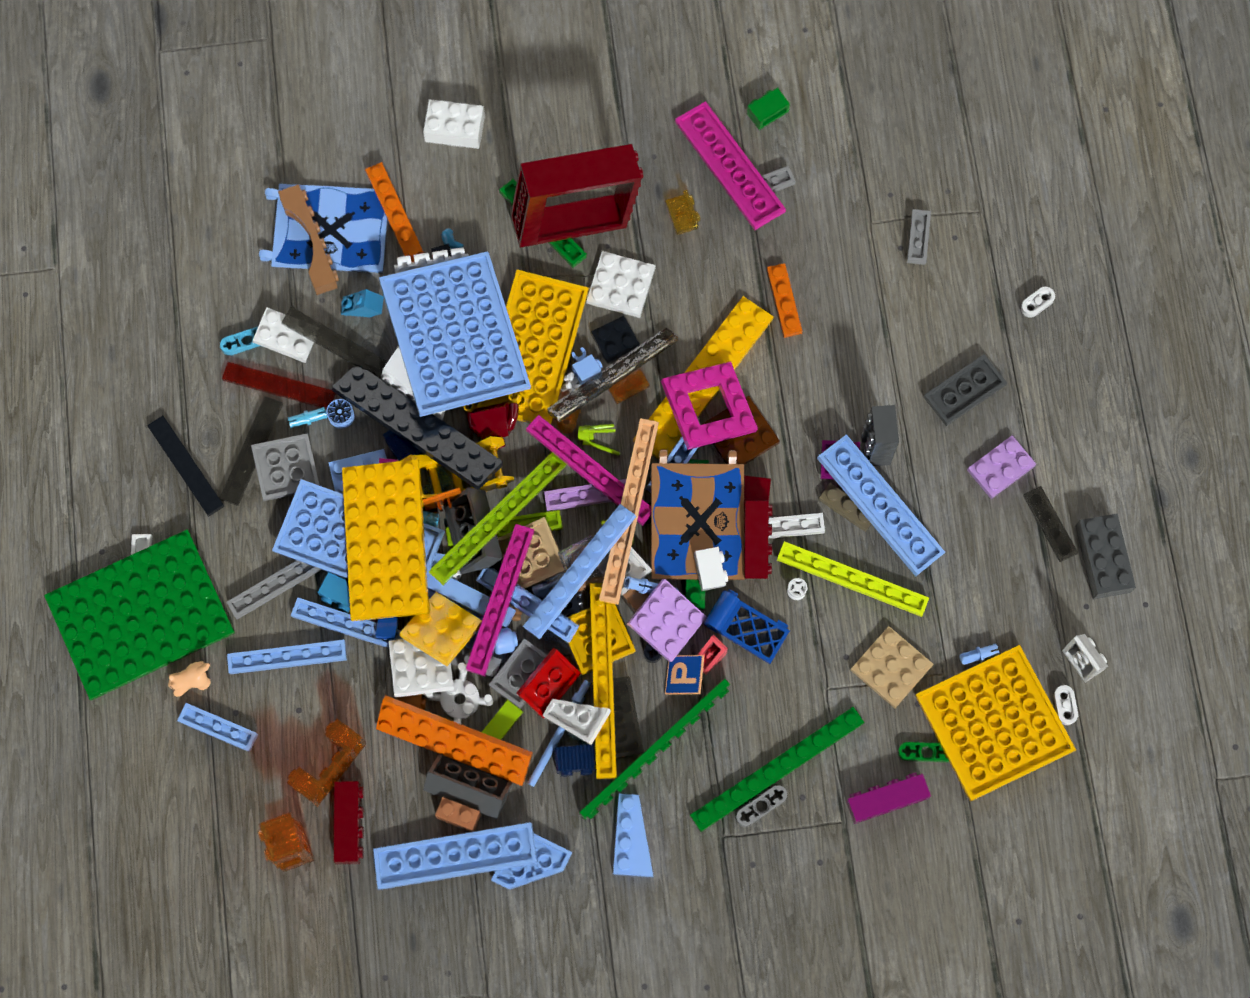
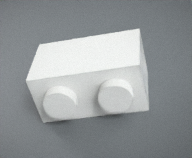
[694,547,728,591]

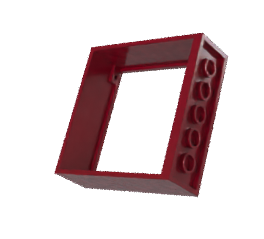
[511,144,644,248]

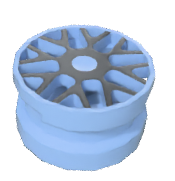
[326,399,355,429]

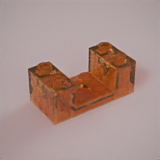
[287,719,366,807]
[258,812,314,872]

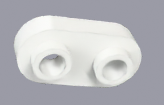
[1021,287,1055,317]
[1053,685,1078,725]

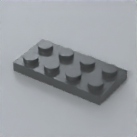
[924,354,1007,426]

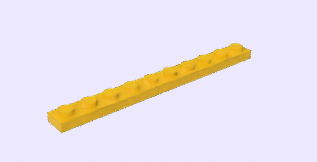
[590,583,617,779]

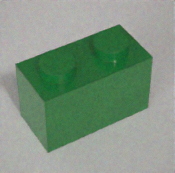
[747,87,790,130]

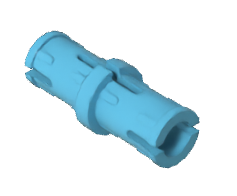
[288,407,328,429]

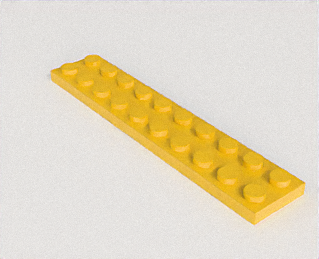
[633,296,774,459]

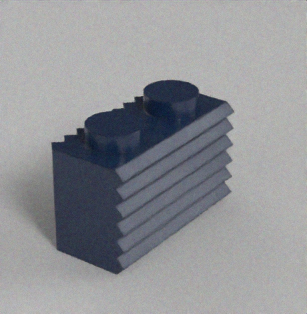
[555,744,596,777]

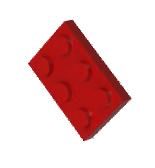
[516,648,581,718]

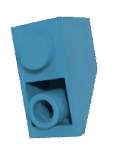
[341,289,384,317]
[318,572,350,613]

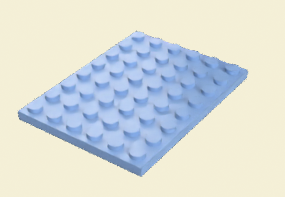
[379,251,531,417]

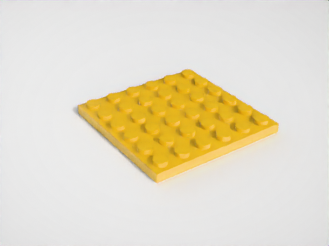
[915,645,1076,802]

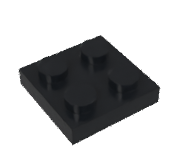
[591,316,641,365]

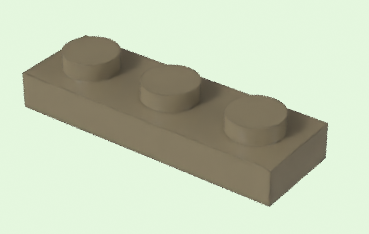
[819,483,872,532]

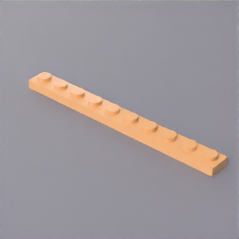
[599,418,659,605]

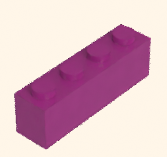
[846,772,931,824]

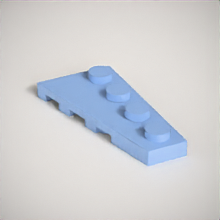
[613,794,653,877]

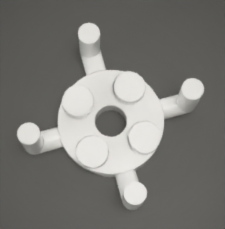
[425,663,493,724]

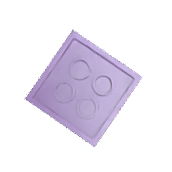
[627,579,707,662]

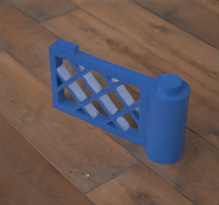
[703,589,790,664]

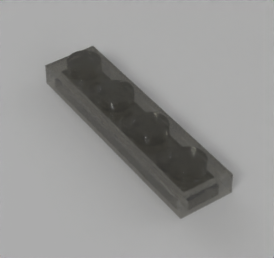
[1023,486,1078,562]

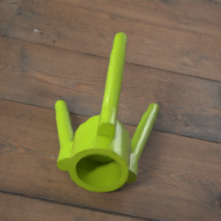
[578,424,620,455]

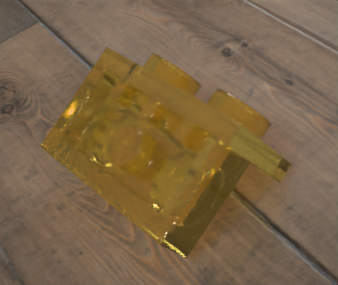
[665,190,700,235]

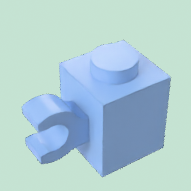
[572,347,603,386]

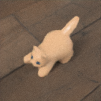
[168,661,211,697]

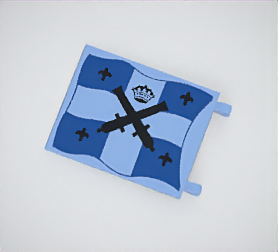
[259,184,387,273]

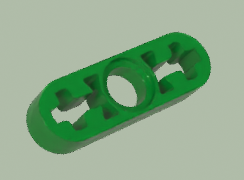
[898,742,949,762]

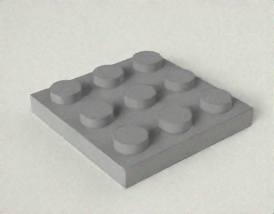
[251,433,319,501]

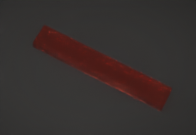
[222,362,336,409]

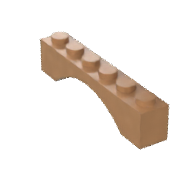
[278,184,339,295]

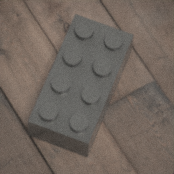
[861,405,899,466]
[1075,514,1136,599]

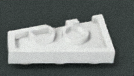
[543,699,611,745]

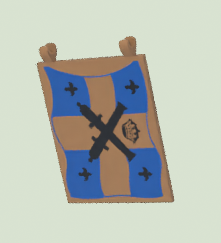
[651,450,744,580]

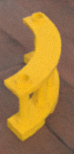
[400,436,514,507]

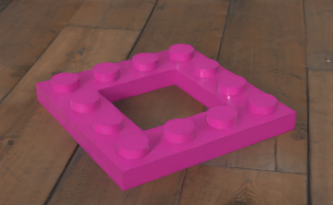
[661,362,758,450]

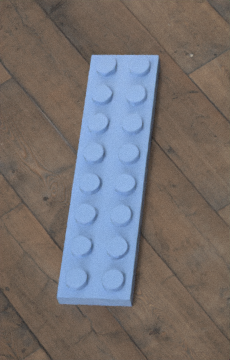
[817,434,945,577]
[373,822,537,890]

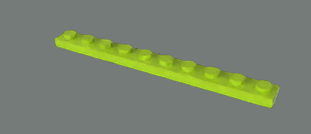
[429,452,567,586]

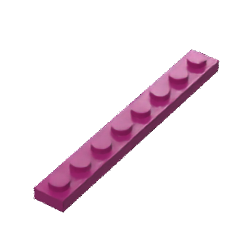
[526,415,651,526]
[466,524,535,676]

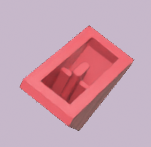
[697,635,728,675]

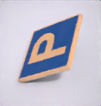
[665,655,704,695]

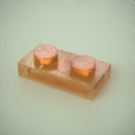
[607,369,650,404]

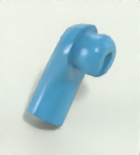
[441,228,464,249]

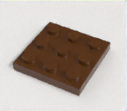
[701,396,780,465]

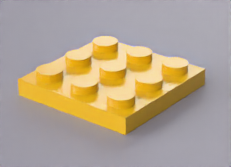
[400,592,482,666]
[567,603,636,675]

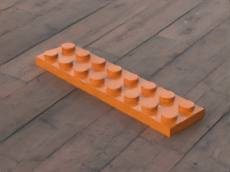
[376,695,533,786]

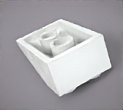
[1062,634,1108,683]

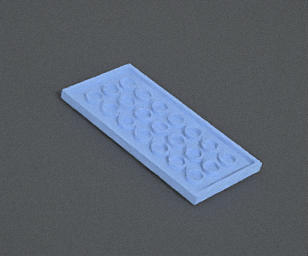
[272,479,445,579]

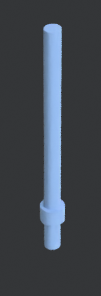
[527,680,591,787]

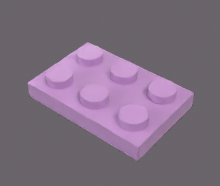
[967,436,1036,499]

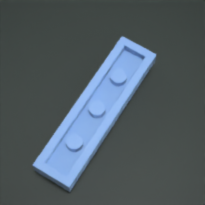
[177,703,258,752]

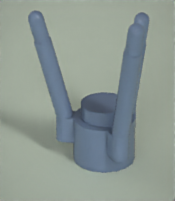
[532,574,582,601]

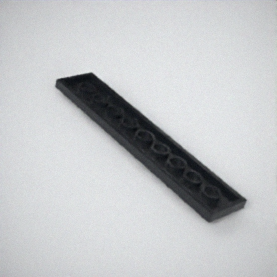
[332,364,503,490]

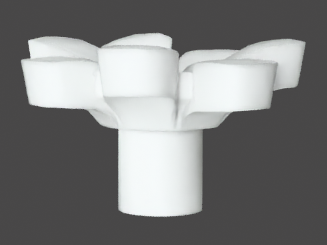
[561,372,582,397]

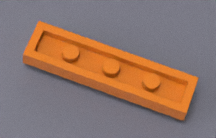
[767,263,802,338]

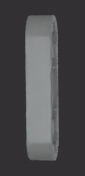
[736,785,787,827]

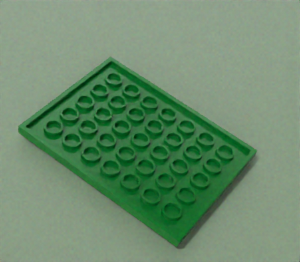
[44,529,235,701]

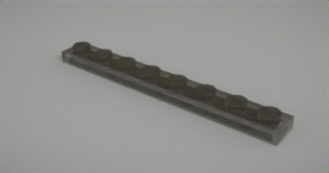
[547,327,679,422]

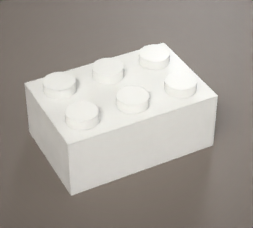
[423,99,485,149]

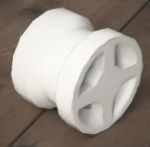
[787,578,807,600]

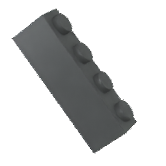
[443,487,503,574]
[423,754,513,819]

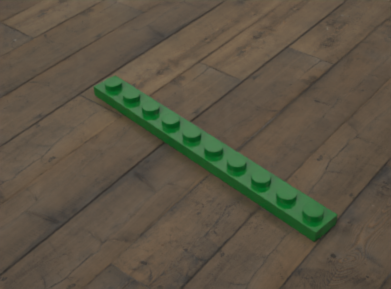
[579,679,730,820]
[690,707,865,832]

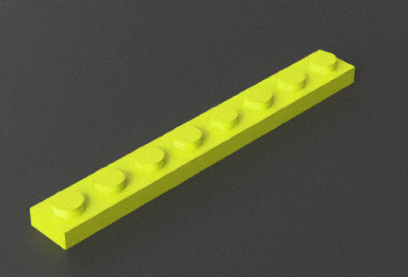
[777,541,929,617]

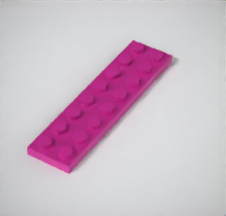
[675,101,786,230]

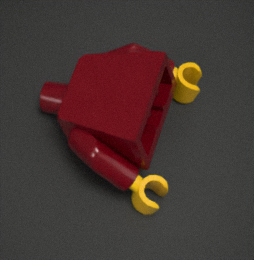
[464,393,522,449]

